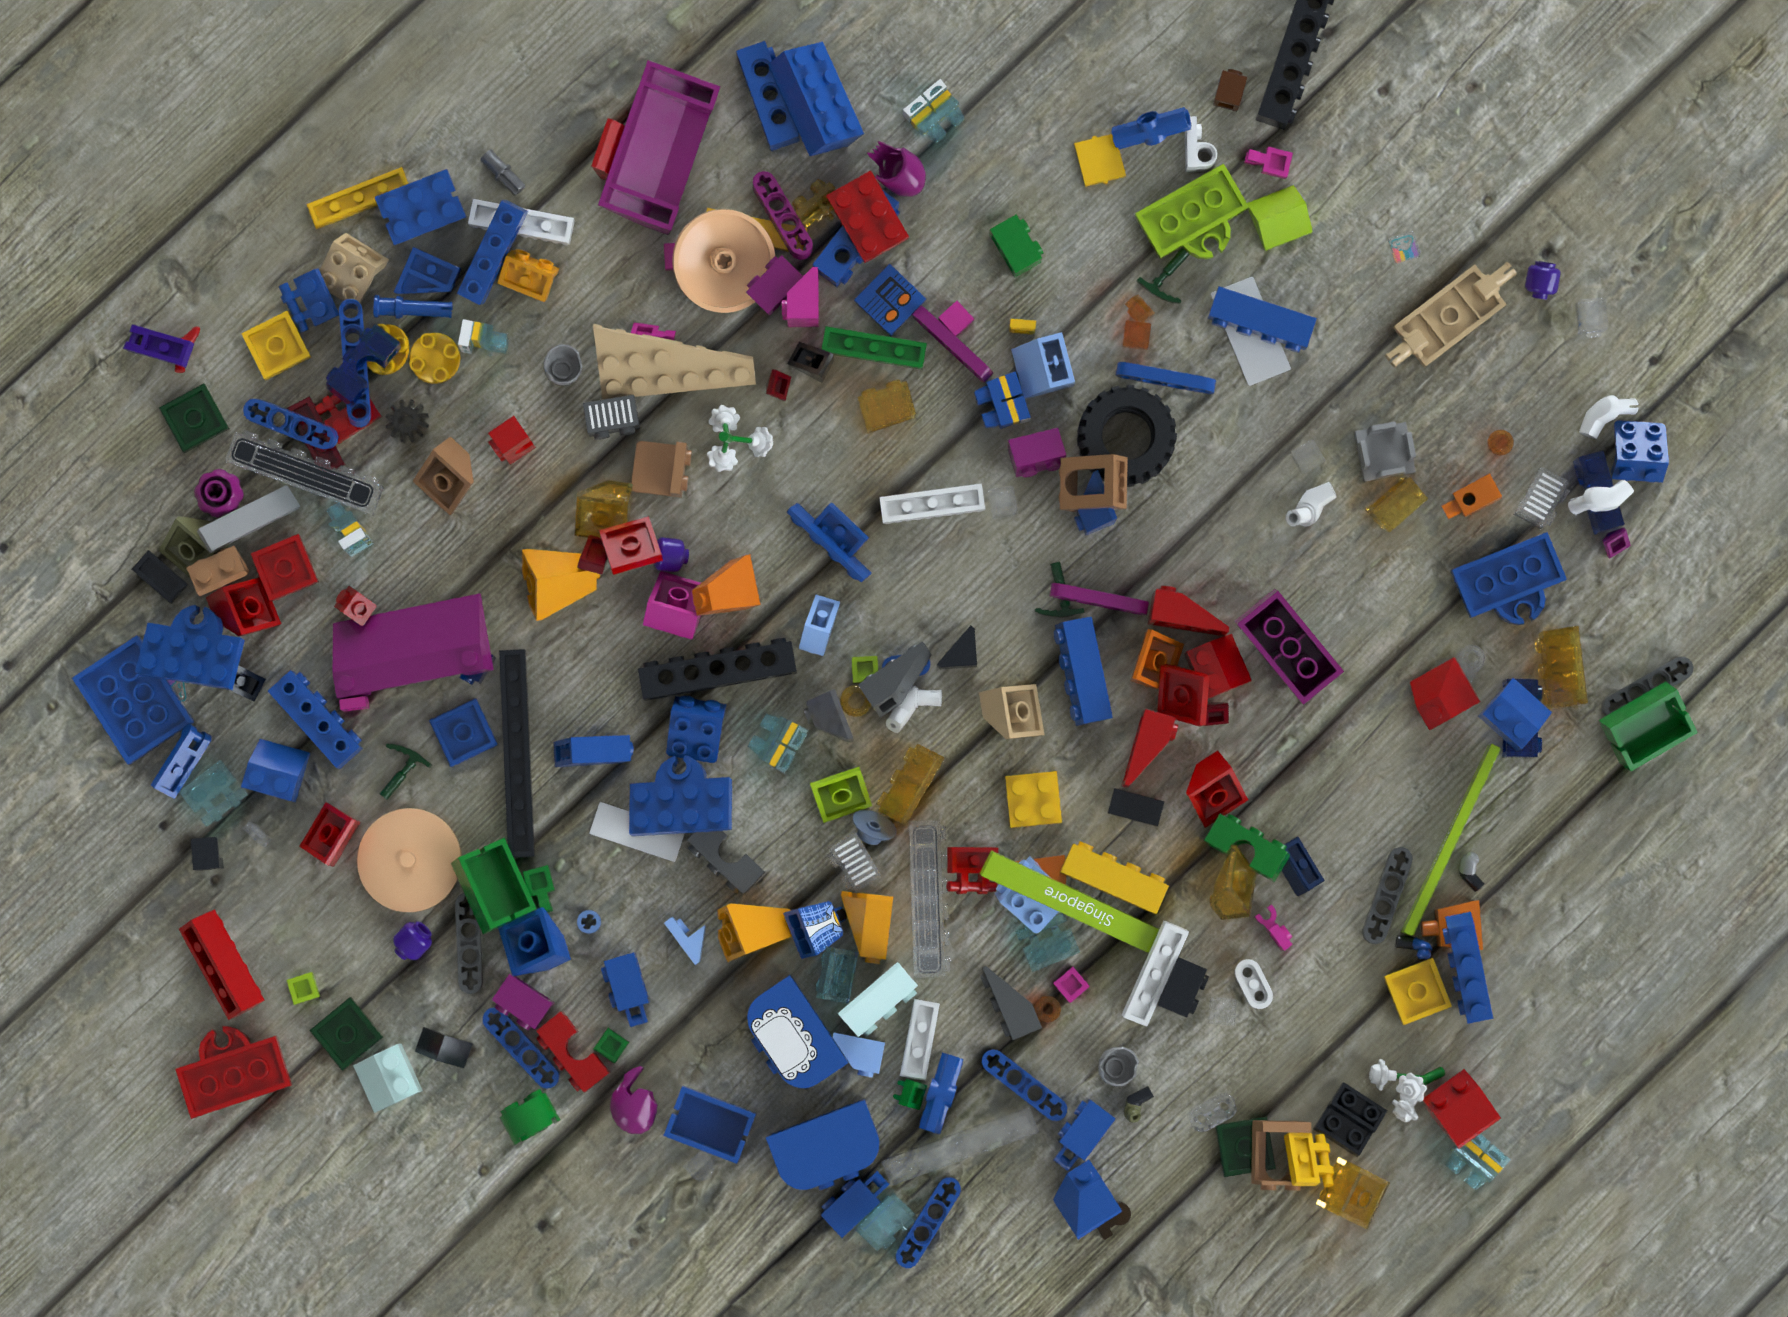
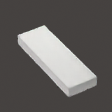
[900,999,940,1081]

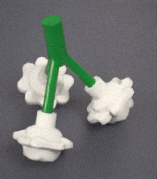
[707,405,773,472]
[1369,1059,1445,1123]

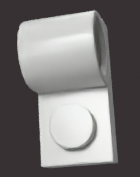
[1185,116,1217,173]

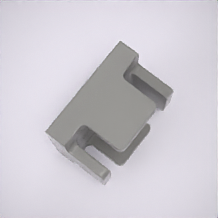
[1354,421,1416,483]

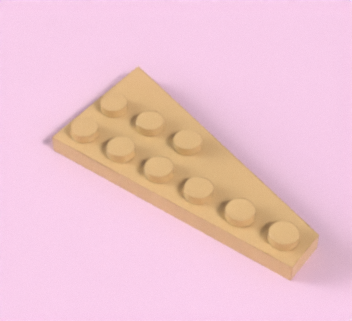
[593,324,756,400]

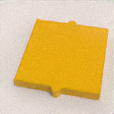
[1074,134,1126,187]

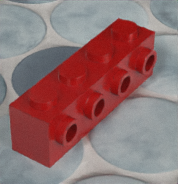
[179,909,265,1020]

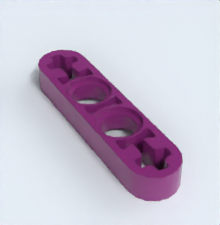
[752,171,813,260]
[912,306,994,383]
[1049,583,1149,615]

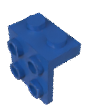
[1611,420,1669,483]
[666,696,726,763]

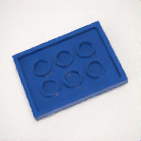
[72,635,194,765]

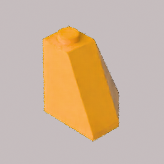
[522,549,600,621]
[841,891,893,964]
[717,904,792,962]

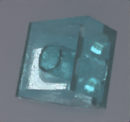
[855,1190,915,1251]

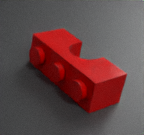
[488,416,536,465]
[536,1011,611,1093]

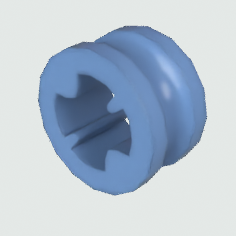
[577,910,601,934]

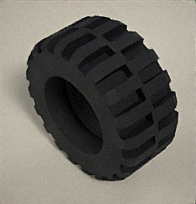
[1077,385,1177,487]

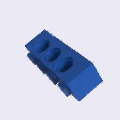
[736,41,800,151]
[812,190,900,287]
[457,200,529,305]

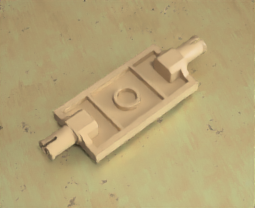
[1385,262,1517,368]

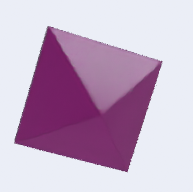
[1602,527,1631,559]

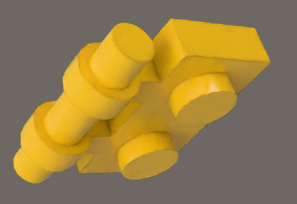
[1284,1132,1335,1187]

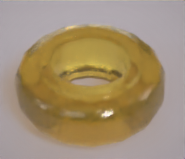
[840,685,871,717]

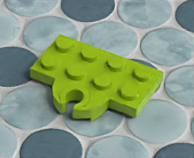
[1134,163,1249,259]

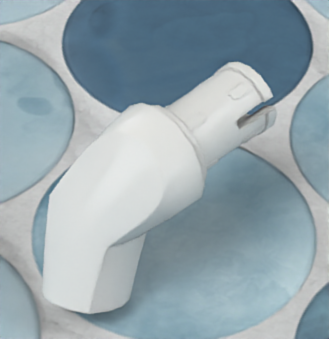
[1579,395,1638,439]
[1568,480,1634,515]
[1286,482,1337,527]
[886,686,942,733]

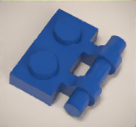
[278,268,339,333]

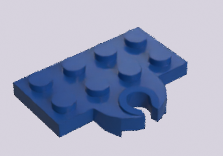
[1451,532,1567,625]
[135,605,245,690]
[629,755,732,836]

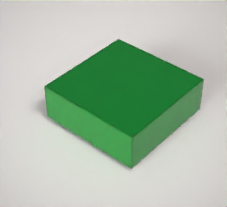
[593,1027,630,1064]

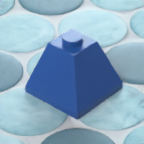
[1074,470,1117,535]
[498,907,571,976]
[1053,1160,1122,1240]

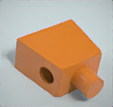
[1442,474,1502,520]
[1421,900,1483,950]

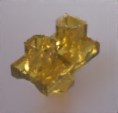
[792,179,835,228]

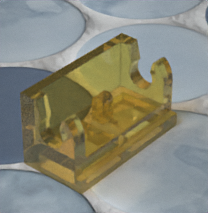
[1366,477,1428,533]

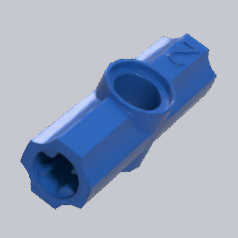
[1111,107,1192,149]
[919,1052,964,1134]

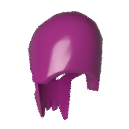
[867,141,926,197]
[610,1066,658,1134]

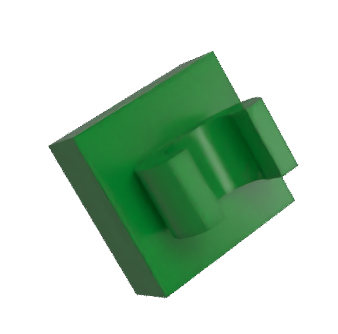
[893,1079,927,1110]

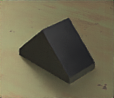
[787,342,834,383]
[936,625,977,670]
[415,1027,473,1068]

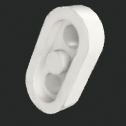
[1234,959,1273,1009]

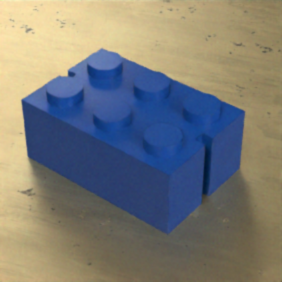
[375,169,467,245]
[663,1085,757,1164]

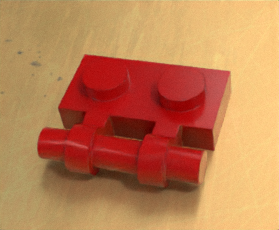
[315,383,382,444]
[946,847,998,894]

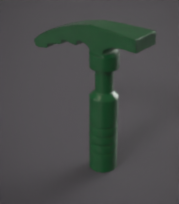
[1136,248,1190,304]
[1035,562,1085,617]
[379,744,432,800]

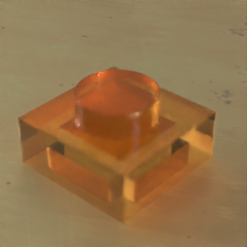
[1125,294,1155,323]
[1122,320,1151,350]

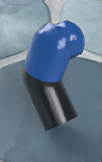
[1395,935,1433,959]

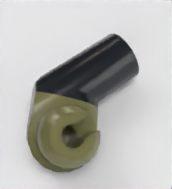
[1124,1086,1154,1123]

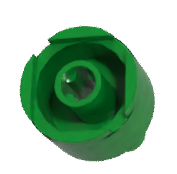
[499,1089,561,1145]

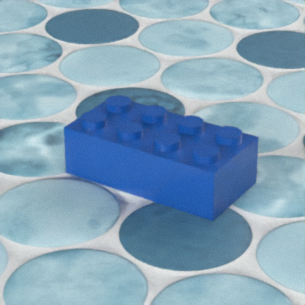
[768,42,864,156]

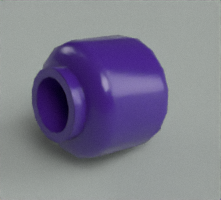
[1525,261,1561,300]
[654,537,689,572]
[393,921,432,960]

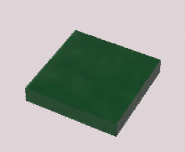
[159,383,230,454]
[309,997,384,1071]
[1215,1117,1276,1177]

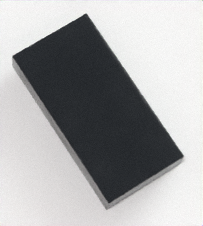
[131,550,189,604]
[1108,788,1165,827]

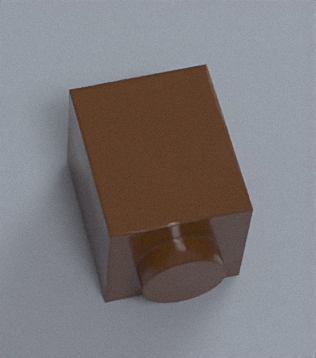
[1213,69,1247,112]

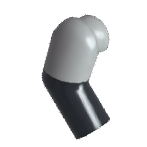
[1459,852,1485,892]

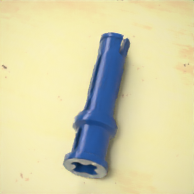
[373,295,453,319]

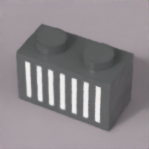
[583,395,640,440]

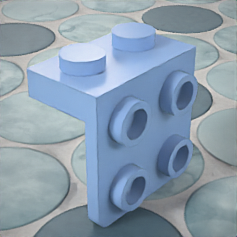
[994,856,1059,933]

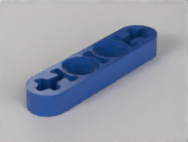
[1115,362,1216,394]
[243,399,338,449]
[483,1007,560,1089]
[982,1049,1067,1121]
[896,1177,961,1268]

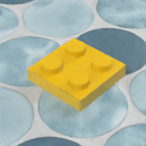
[241,311,311,380]
[1005,771,1062,828]
[1383,958,1452,1025]

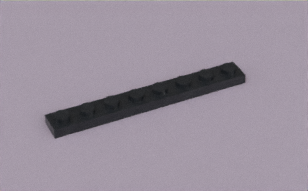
[499,649,535,858]

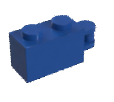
[601,952,650,1027]
[1053,1099,1116,1171]
[821,1171,889,1238]

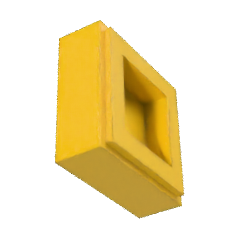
[1009,318,1036,335]

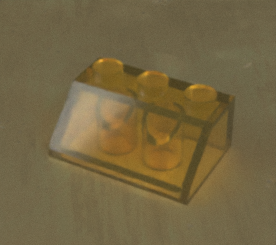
[1535,626,1588,710]
[876,744,944,828]

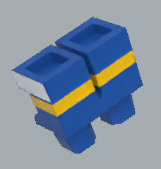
[974,371,1031,429]

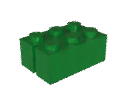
[1598,682,1698,771]
[451,838,537,934]

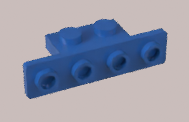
[787,503,872,582]

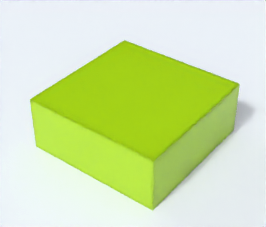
[852,656,878,684]
[286,972,320,1005]

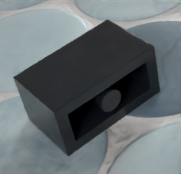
[1157,957,1209,1018]

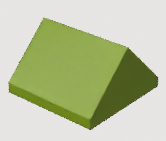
[1247,185,1313,251]
[810,767,872,823]

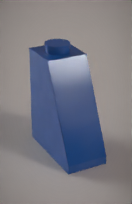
[553,735,634,767]

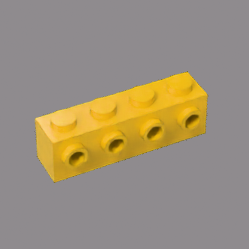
[1060,841,1169,915]

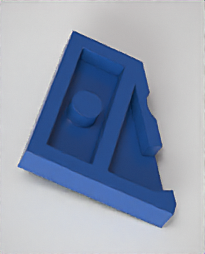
[394,247,461,294]

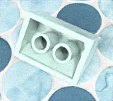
[838,962,918,1037]

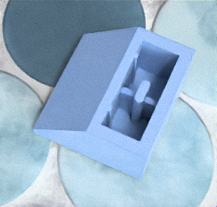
[1011,332,1075,399]

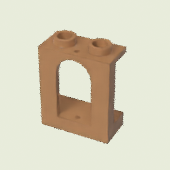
[1059,454,1128,512]
[1251,1120,1311,1191]

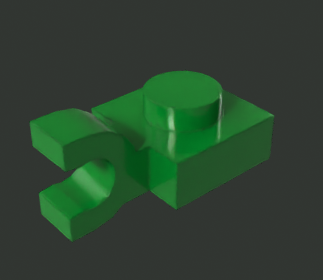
[523,865,555,913]

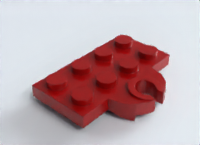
[175,1026,292,1119]

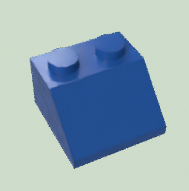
[1478,678,1552,751]
[241,739,310,803]

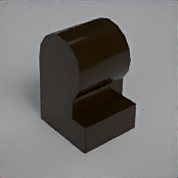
[1097,1201,1131,1240]

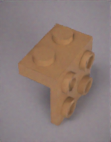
[631,441,692,498]
[186,546,250,597]

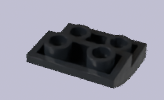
[1313,1082,1388,1157]

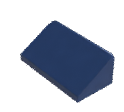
[1281,836,1325,896]

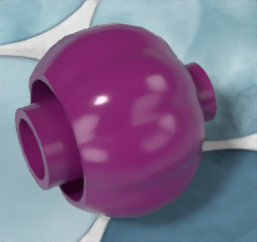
[194,469,244,518]

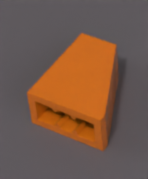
[692,554,761,616]

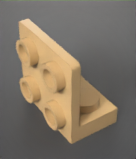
[320,233,389,304]

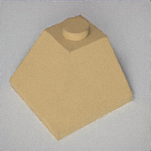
[979,684,1045,739]

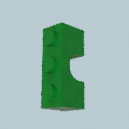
[1204,814,1290,882]

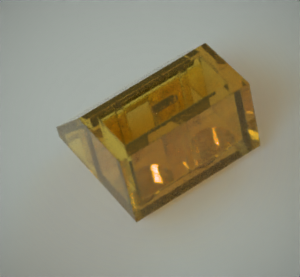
[857,379,916,434]

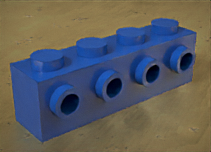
[1207,286,1317,353]
[1054,616,1113,726]
[268,670,363,769]
[1442,912,1494,1024]

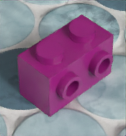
[746,255,803,315]
[1008,428,1066,478]
[492,973,555,1030]

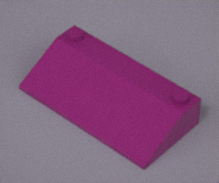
[598,60,721,235]
[332,594,494,699]

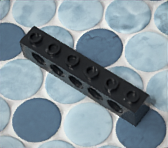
[1256,0,1334,130]
[638,638,797,701]

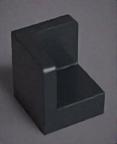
[191,837,224,871]

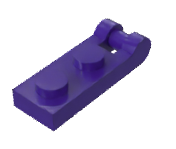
[123,324,194,368]

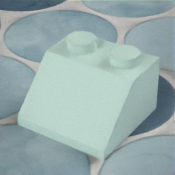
[353,1043,423,1113]

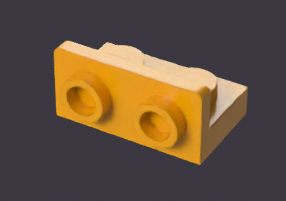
[497,249,559,302]

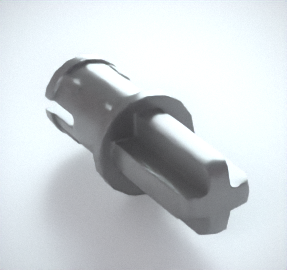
[480,149,525,195]

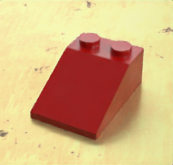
[1148,586,1229,636]
[1121,709,1178,788]

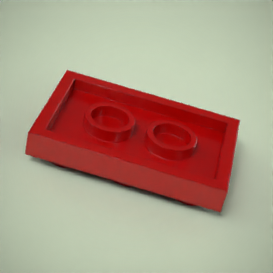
[826,170,909,264]

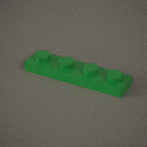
[822,326,927,370]

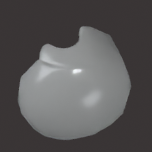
[543,345,583,386]
[1098,1047,1139,1087]

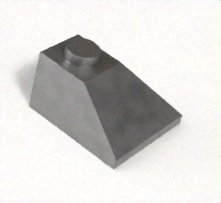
[803,689,854,743]

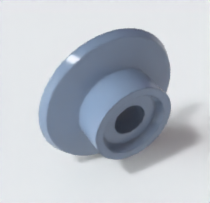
[853,810,896,845]

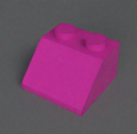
[782,267,819,327]
[643,571,701,639]

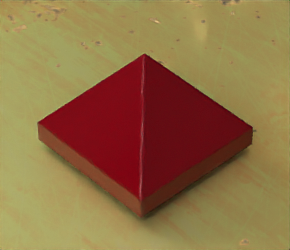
[766,369,792,401]
[1203,702,1229,726]

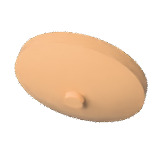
[672,209,775,313]
[357,808,462,912]

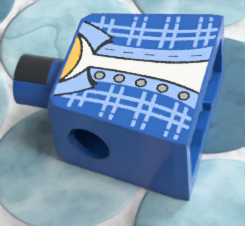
[783,901,847,959]

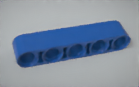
[339,299,371,428]

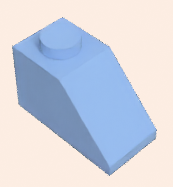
[799,595,840,656]
[833,1032,885,1078]

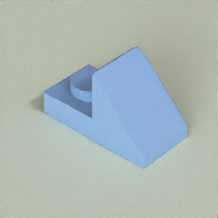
[664,917,706,965]

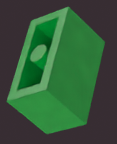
[989,214,1044,278]

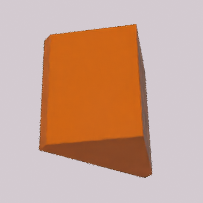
[1130,629,1184,690]

